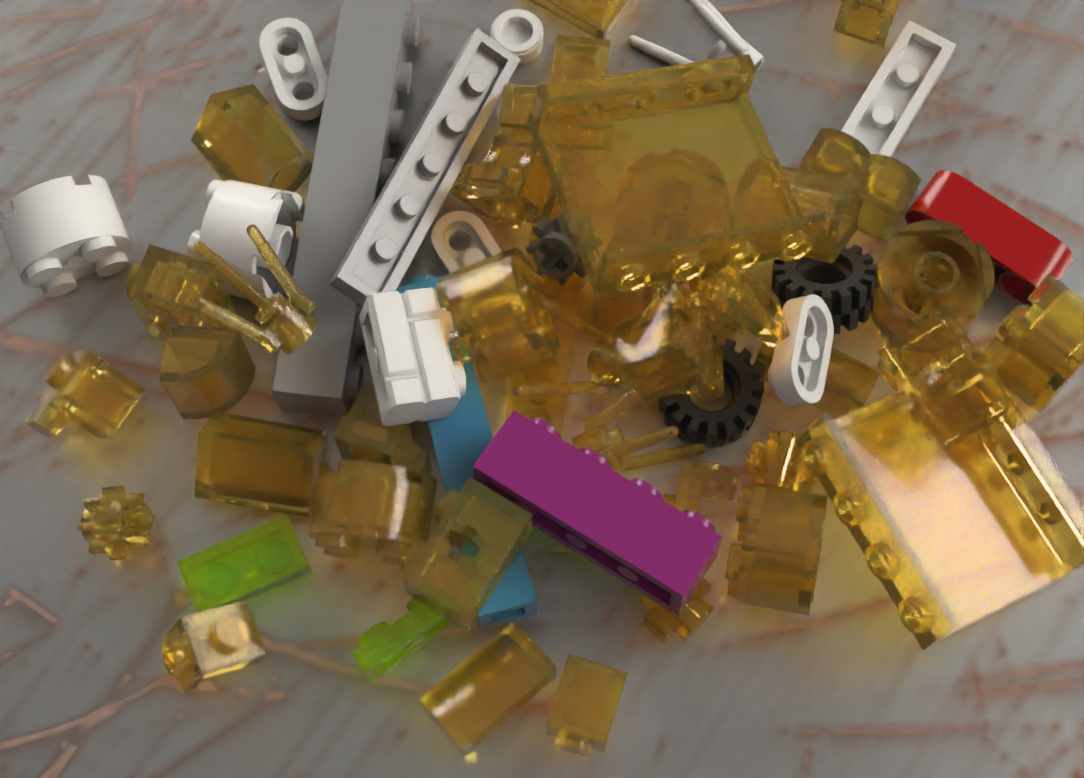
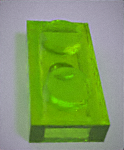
[176,514,312,620]
[351,582,467,684]

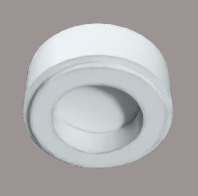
[490,9,544,65]

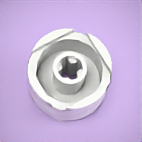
[0,175,131,297]
[187,180,305,305]

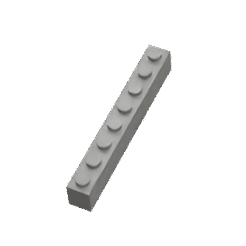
[272,0,420,417]

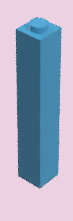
[396,274,537,629]

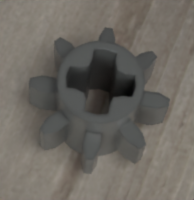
[525,209,602,285]

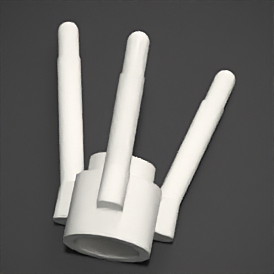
[628,0,765,92]

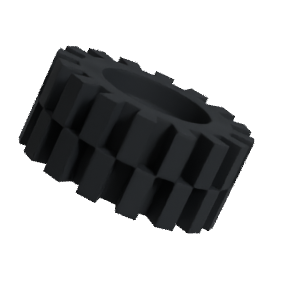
[771,238,877,335]
[658,336,764,448]

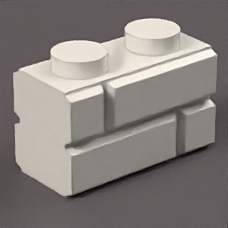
[359,287,466,426]

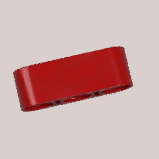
[905,170,1073,307]

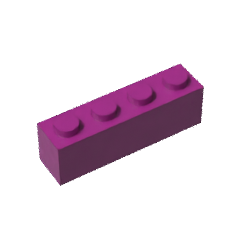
[473,410,722,616]

